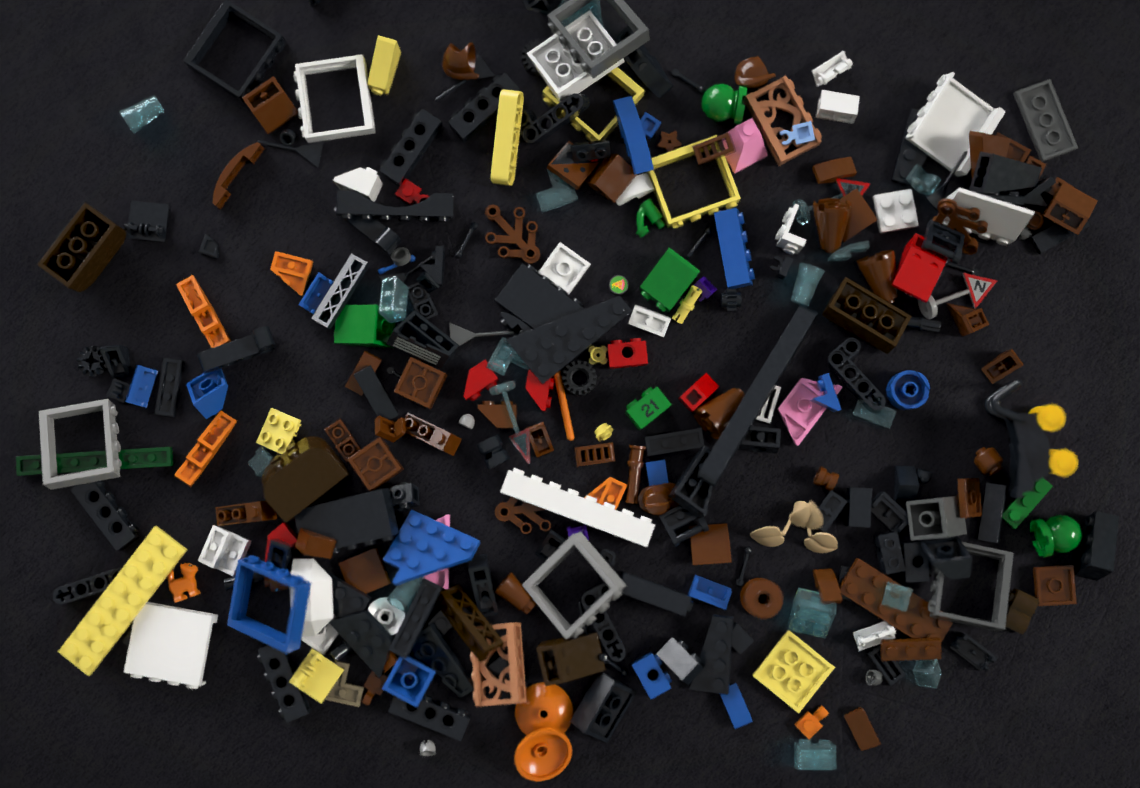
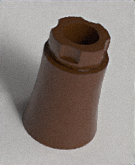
[494,572,536,615]

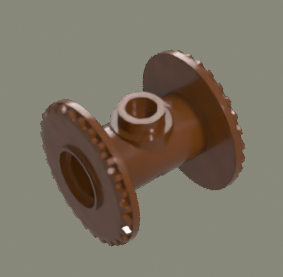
[740,578,783,619]

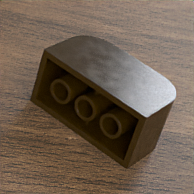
[37,203,126,292]
[262,436,348,523]

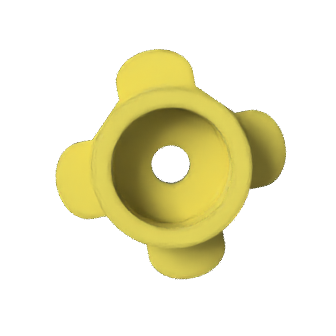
[589,346,608,365]
[595,423,614,441]

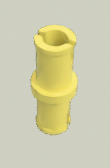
[672,285,702,324]

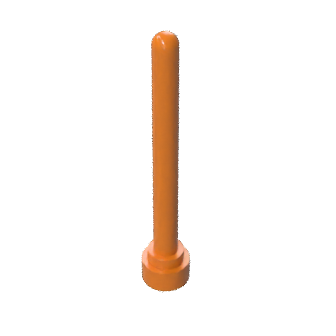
[554,371,574,441]

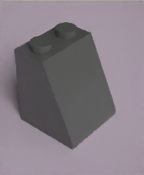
[906,496,967,540]

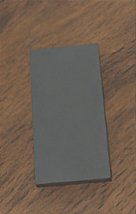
[1013,79,1078,162]

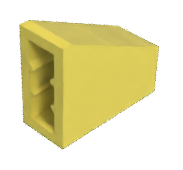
[367,35,401,95]

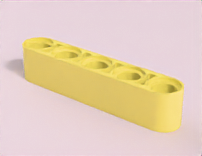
[491,89,524,186]

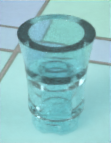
[119,95,164,134]
[791,263,825,306]
[387,576,425,612]

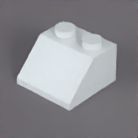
[333,167,383,202]

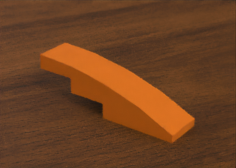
[176,275,231,348]
[174,411,237,487]

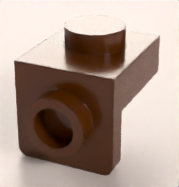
[375,416,406,443]

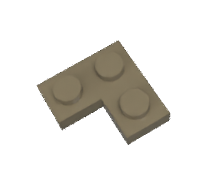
[325,660,365,707]

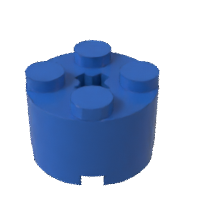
[886,370,930,410]

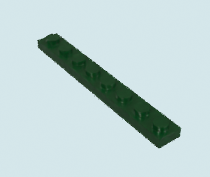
[16,447,173,476]

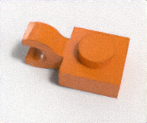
[794,705,829,740]

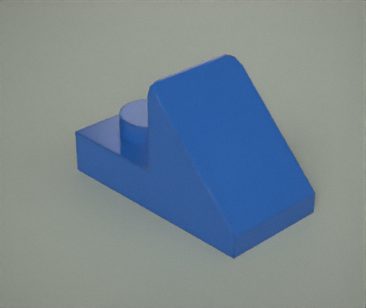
[810,373,841,412]

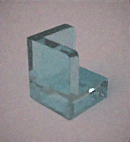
[906,165,941,195]
[248,447,274,477]
[882,582,912,612]
[913,659,942,689]

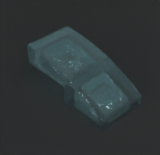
[828,241,870,262]
[853,400,897,429]

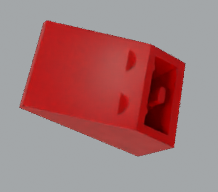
[892,233,949,303]

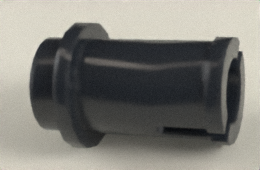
[328,640,353,663]

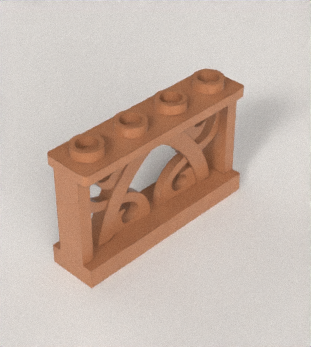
[744,75,822,166]
[470,622,527,707]

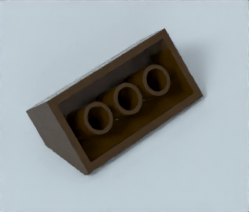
[822,277,912,354]

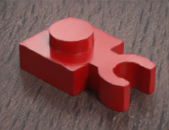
[395,178,429,205]

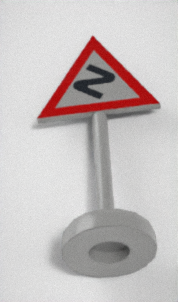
[918,273,997,319]

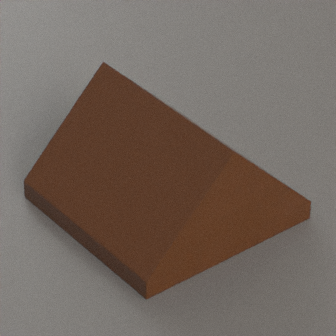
[585,154,637,203]

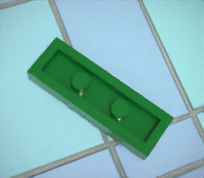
[1002,478,1053,529]

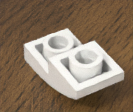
[616,173,655,206]

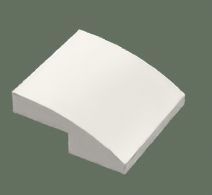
[198,525,252,576]

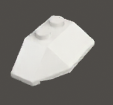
[290,558,334,636]

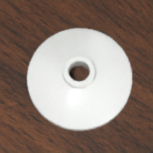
[367,597,405,635]

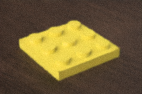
[752,630,835,713]

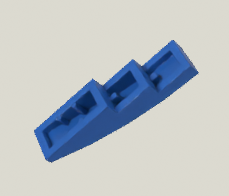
[613,96,654,175]

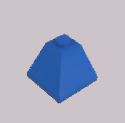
[186,369,228,419]
[382,656,436,707]

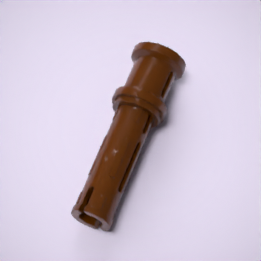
[626,445,646,504]

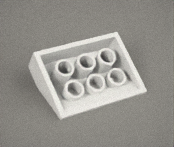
[527,10,625,102]
[943,188,1034,245]

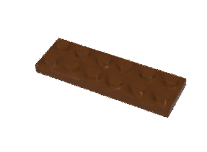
[839,558,953,642]

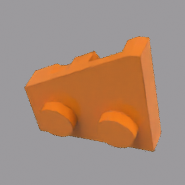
[270,251,313,296]
[584,477,627,510]

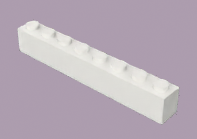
[500,468,655,547]

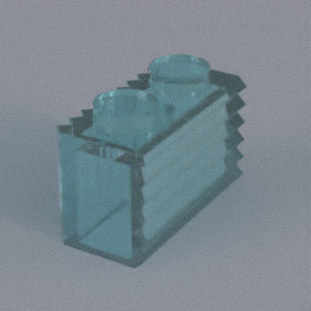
[378,276,409,323]
[794,739,836,770]

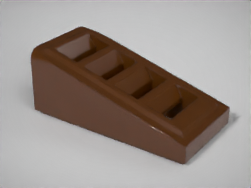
[692,133,736,165]
[575,442,615,467]

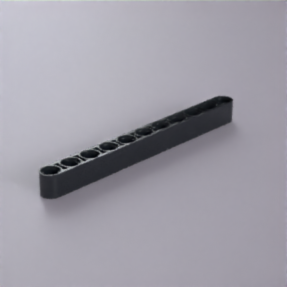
[697,304,818,487]

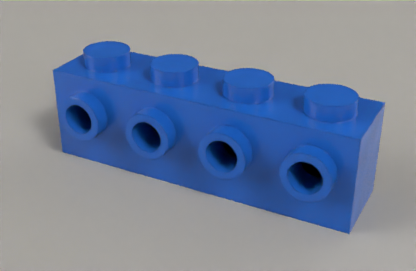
[714,208,755,289]

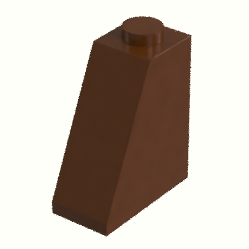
[969,131,1011,178]

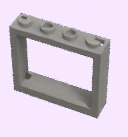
[39,399,122,490]
[522,532,626,639]

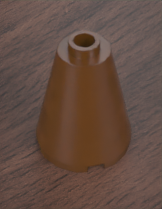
[813,198,852,253]
[857,250,898,303]
[693,388,745,440]

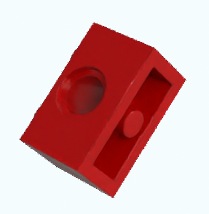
[607,338,648,369]

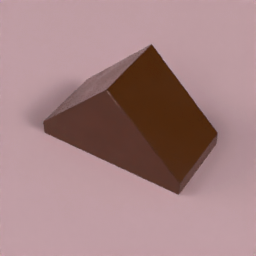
[981,349,1024,384]
[526,422,554,457]
[295,528,336,559]

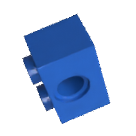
[631,652,672,699]

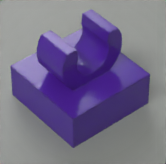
[694,276,717,301]

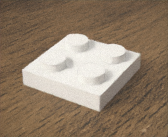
[873,189,919,233]

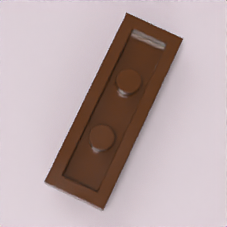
[880,638,941,661]

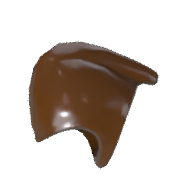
[442,42,479,80]
[735,56,776,89]

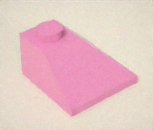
[722,118,768,174]

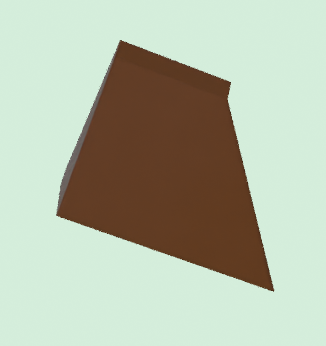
[946,303,989,337]

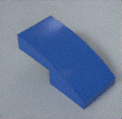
[645,460,668,486]
[720,683,753,729]

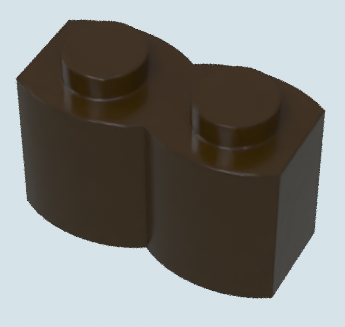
[1005,588,1039,635]

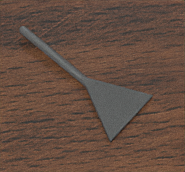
[449,323,515,346]

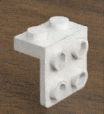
[775,204,806,255]

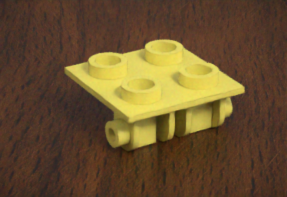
[256,408,302,454]
[289,649,344,704]

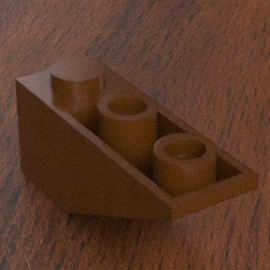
[405,413,462,456]
[215,501,277,526]

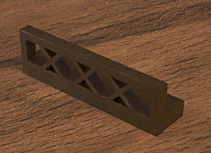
[436,584,504,662]

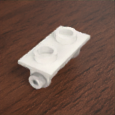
[812,51,853,86]
[852,621,896,651]

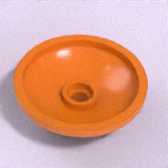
[515,682,573,736]
[515,728,572,781]

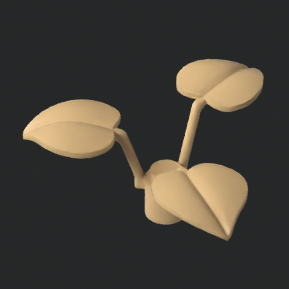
[750,501,838,553]

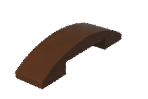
[212,142,264,209]

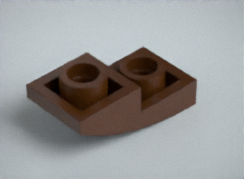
[812,157,857,184]
[345,351,382,396]
[324,418,361,462]
[813,568,842,604]

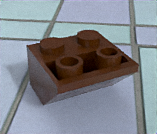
[242,76,298,134]
[1042,182,1098,235]

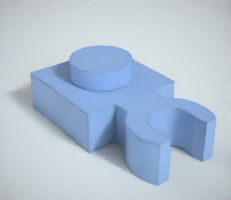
[780,121,815,145]

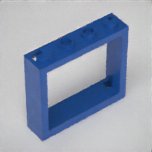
[227,555,311,653]

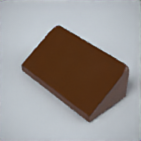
[843,707,881,751]

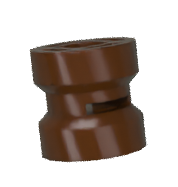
[813,466,839,491]

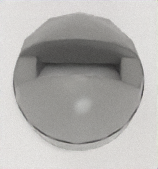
[458,414,475,429]
[420,740,436,756]

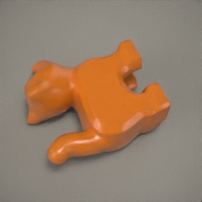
[167,563,201,603]

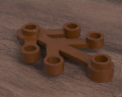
[932,199,988,255]
[485,205,540,264]
[495,496,551,534]

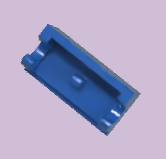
[298,272,334,314]
[125,365,158,408]
[688,575,732,610]

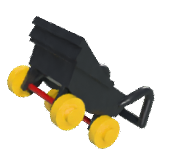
[984,380,1077,498]

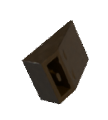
[536,632,606,686]

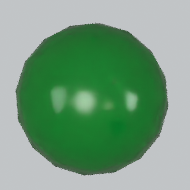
[701,84,747,125]
[1030,515,1082,558]

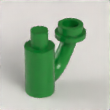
[635,199,665,238]

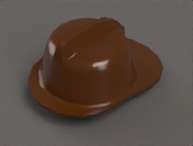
[638,483,679,515]

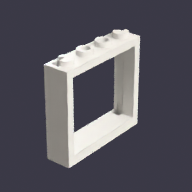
[293,55,375,143]

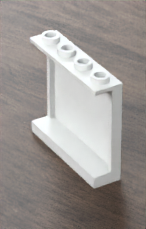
[905,72,1006,177]
[124,602,218,689]

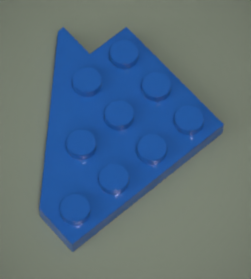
[383,509,480,586]

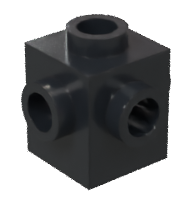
[390,482,420,511]

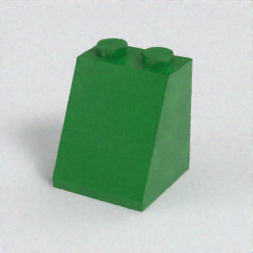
[639,247,700,312]
[334,305,396,348]

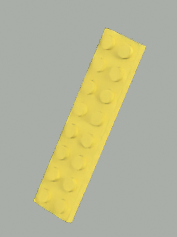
[58,526,187,676]

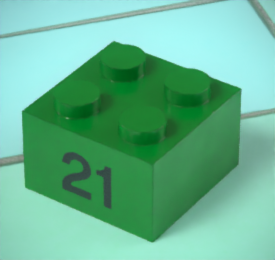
[625,387,672,431]

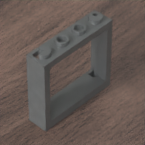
[547,0,650,79]
[928,542,1014,632]

